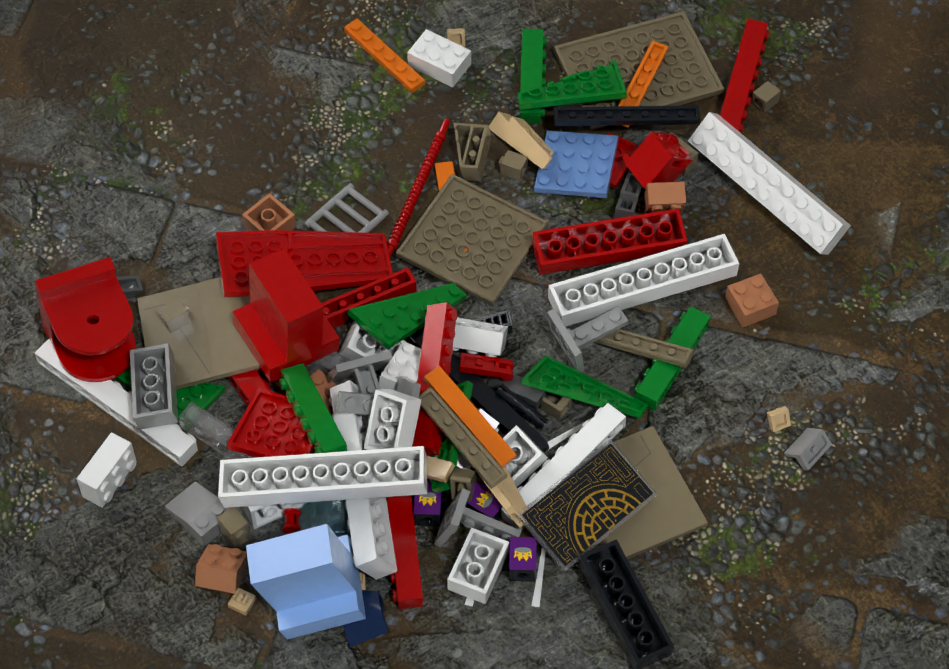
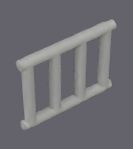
[303,183,389,233]

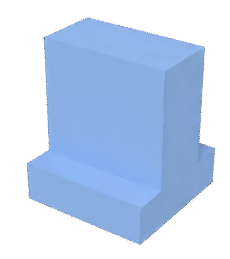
[246,524,366,639]

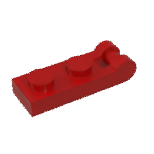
[459,353,514,381]

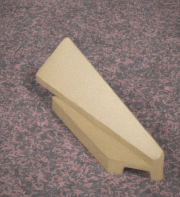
[489,112,554,169]
[478,466,528,528]

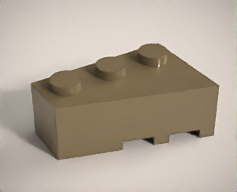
[453,123,492,182]

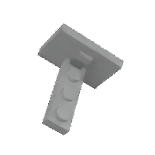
[547,306,629,372]
[327,351,393,420]
[336,376,421,415]
[433,488,521,547]

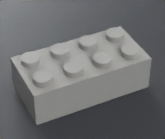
[130,343,178,430]

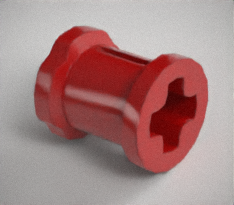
[282,508,301,534]

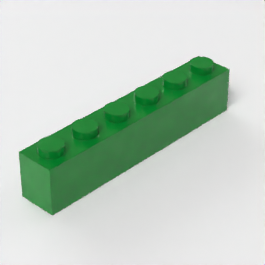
[519,29,547,124]
[634,306,711,411]
[279,363,347,453]

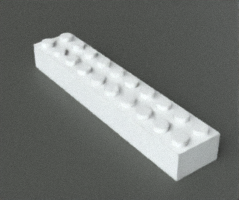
[688,112,851,255]
[548,234,739,327]
[329,380,397,580]
[218,446,427,508]

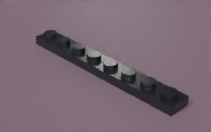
[554,105,700,126]

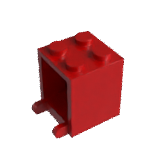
[623,132,693,189]

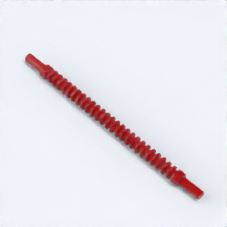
[387,119,451,258]

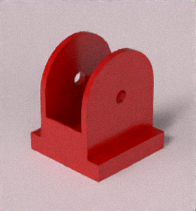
[35,257,136,382]

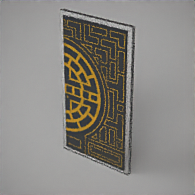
[516,439,658,572]

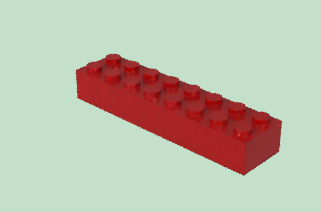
[532,208,688,275]

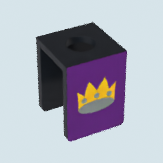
[465,481,503,521]
[414,483,442,527]
[509,537,536,582]

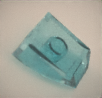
[300,500,349,533]

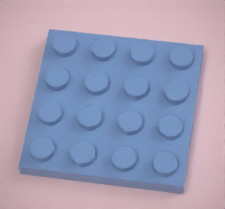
[534,131,618,198]

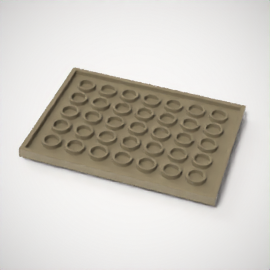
[554,11,724,130]

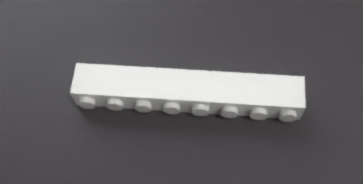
[501,403,626,531]

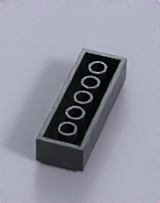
[578,539,674,669]

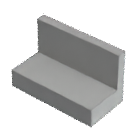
[784,428,832,470]

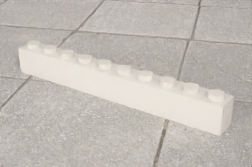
[35,339,198,467]

